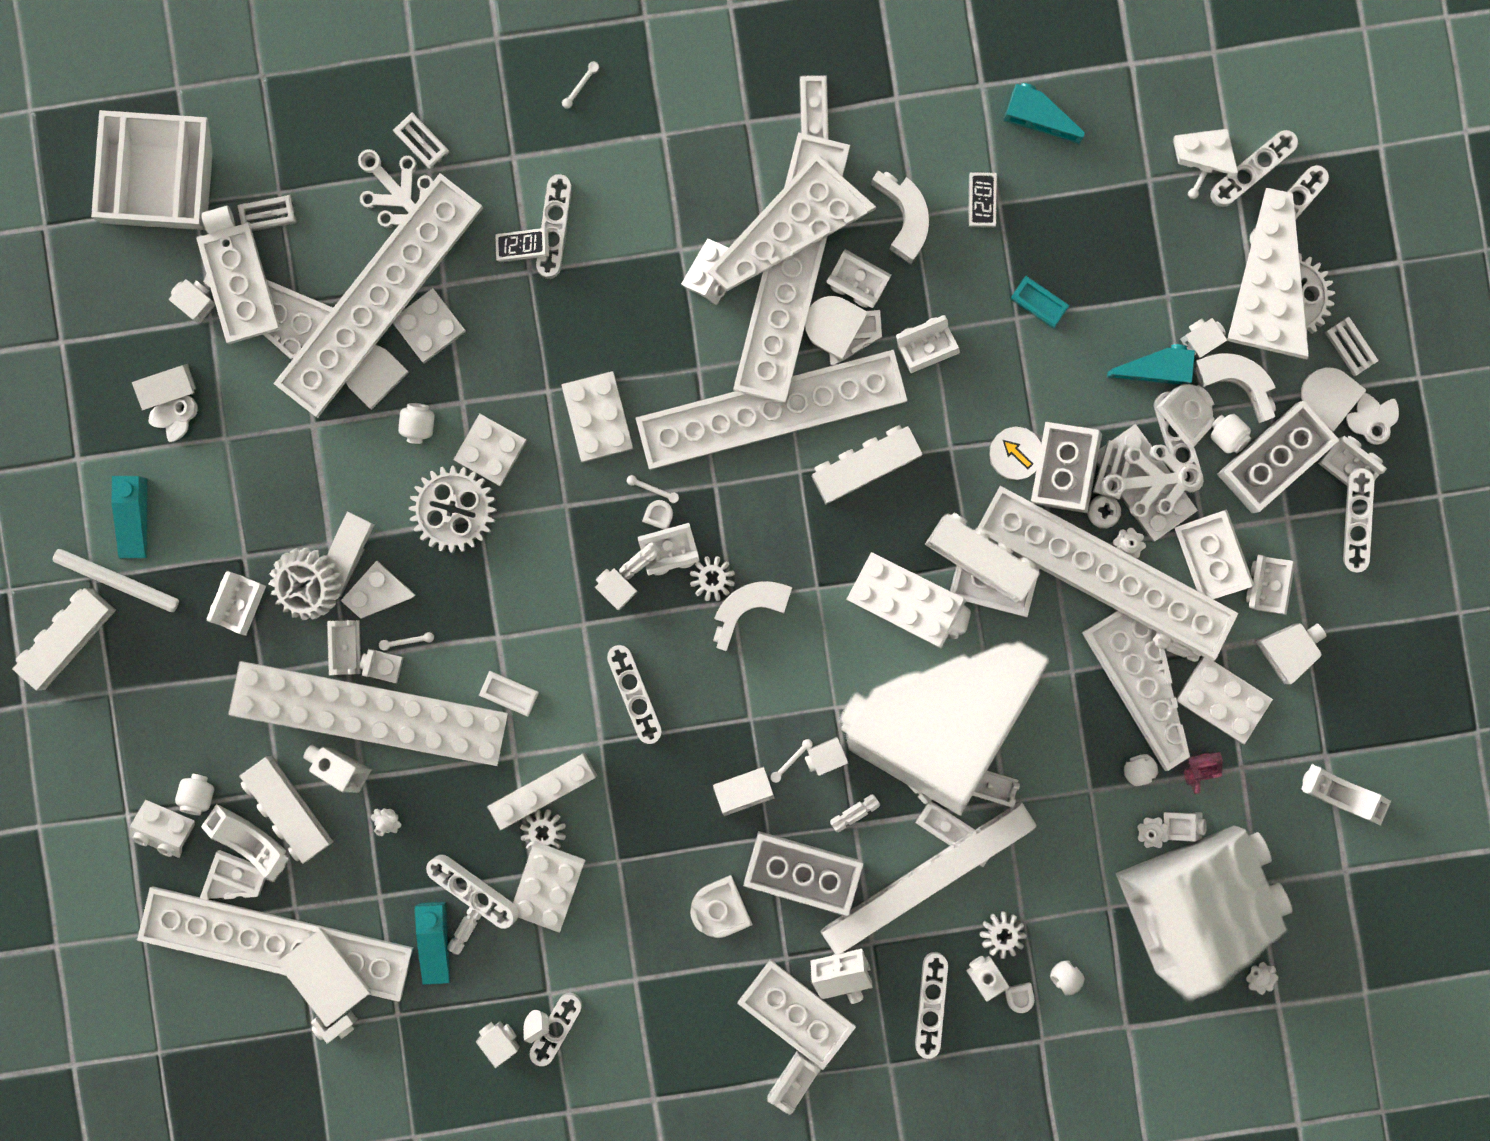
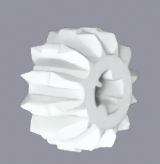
[690,556,735,601]
[521,809,566,850]
[980,911,1026,959]

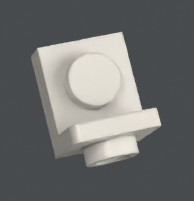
[360,649,404,683]
[1164,812,1206,841]

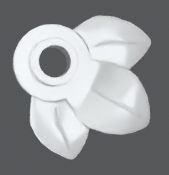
[1346,393,1399,445]
[149,395,198,442]

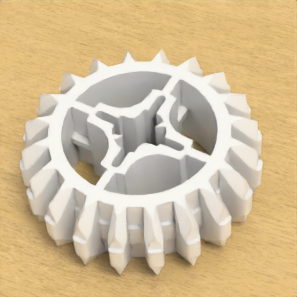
[269,548,342,620]

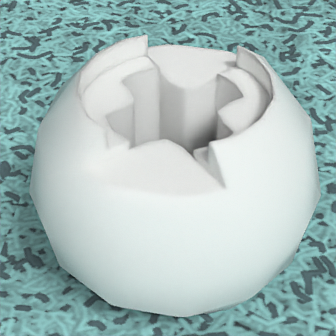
[1087,495,1121,528]
[1124,754,1158,786]
[1050,960,1085,995]

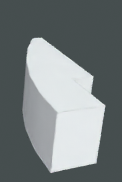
[319,512,375,597]

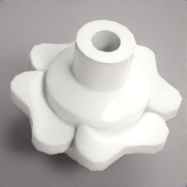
[1113,528,1146,558]
[371,808,401,836]
[1137,817,1169,848]
[1246,962,1278,995]

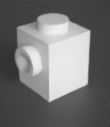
[169,279,215,324]
[1180,318,1227,361]
[595,569,638,611]
[805,737,848,776]
[966,956,1009,1002]
[476,1021,520,1068]

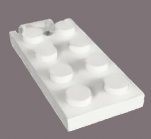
[196,205,280,344]

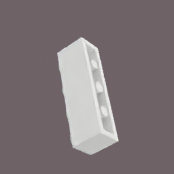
[812,425,923,504]
[13,588,116,691]
[487,753,597,830]
[240,756,333,864]

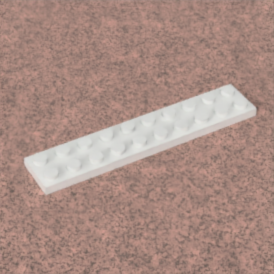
[733,132,850,403]
[274,173,483,418]
[636,350,907,470]
[978,486,1238,661]
[229,661,508,766]
[137,887,414,1002]

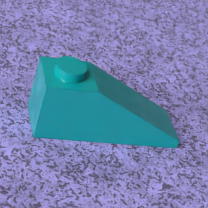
[1004,83,1085,144]
[1107,344,1195,385]
[111,476,148,558]
[415,902,450,985]

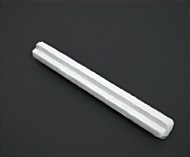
[53,549,179,612]

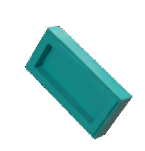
[1010,276,1070,329]

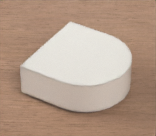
[642,500,673,530]
[1004,982,1034,1013]
[524,1010,549,1043]

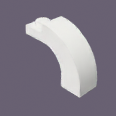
[871,170,929,264]
[1193,353,1276,423]
[713,582,792,651]
[1301,765,1391,826]
[201,804,288,882]

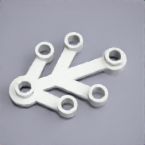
[358,150,433,228]
[1101,445,1202,517]

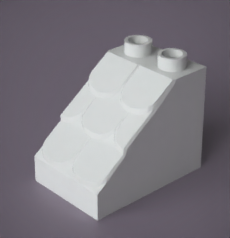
[840,642,1048,816]
[1115,826,1292,999]

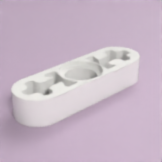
[530,993,582,1066]

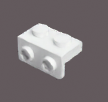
[681,239,728,305]
[826,249,891,308]
[896,315,960,373]
[1318,436,1387,495]
[638,523,699,575]
[1246,555,1295,615]
[207,571,266,636]
[130,800,195,858]

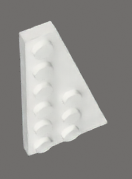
[707,154,876,291]
[1227,188,1309,359]
[203,274,333,360]
[1082,611,1190,771]

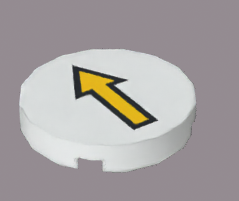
[989,427,1041,480]

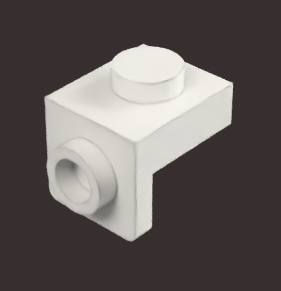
[311,1011,357,1043]

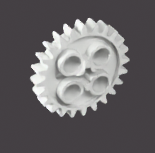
[1299,253,1335,336]
[409,466,497,553]

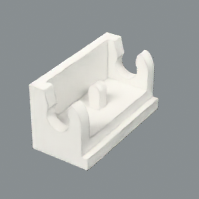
[132,364,196,410]
[327,620,361,675]
[713,767,775,816]
[970,771,1020,808]
[811,949,873,1000]
[767,1051,821,1115]

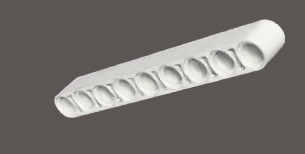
[821,802,1037,955]

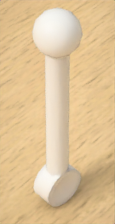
[562,62,599,109]
[1188,171,1208,199]
[627,475,679,503]
[379,632,434,650]
[771,739,813,783]

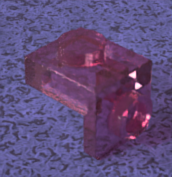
[1184,752,1223,794]

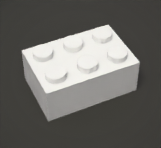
[1031,422,1102,513]

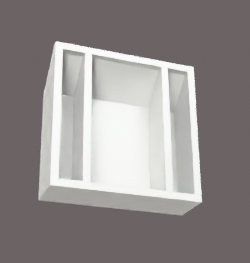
[91,110,213,230]

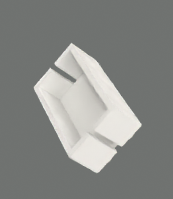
[925,513,1039,602]

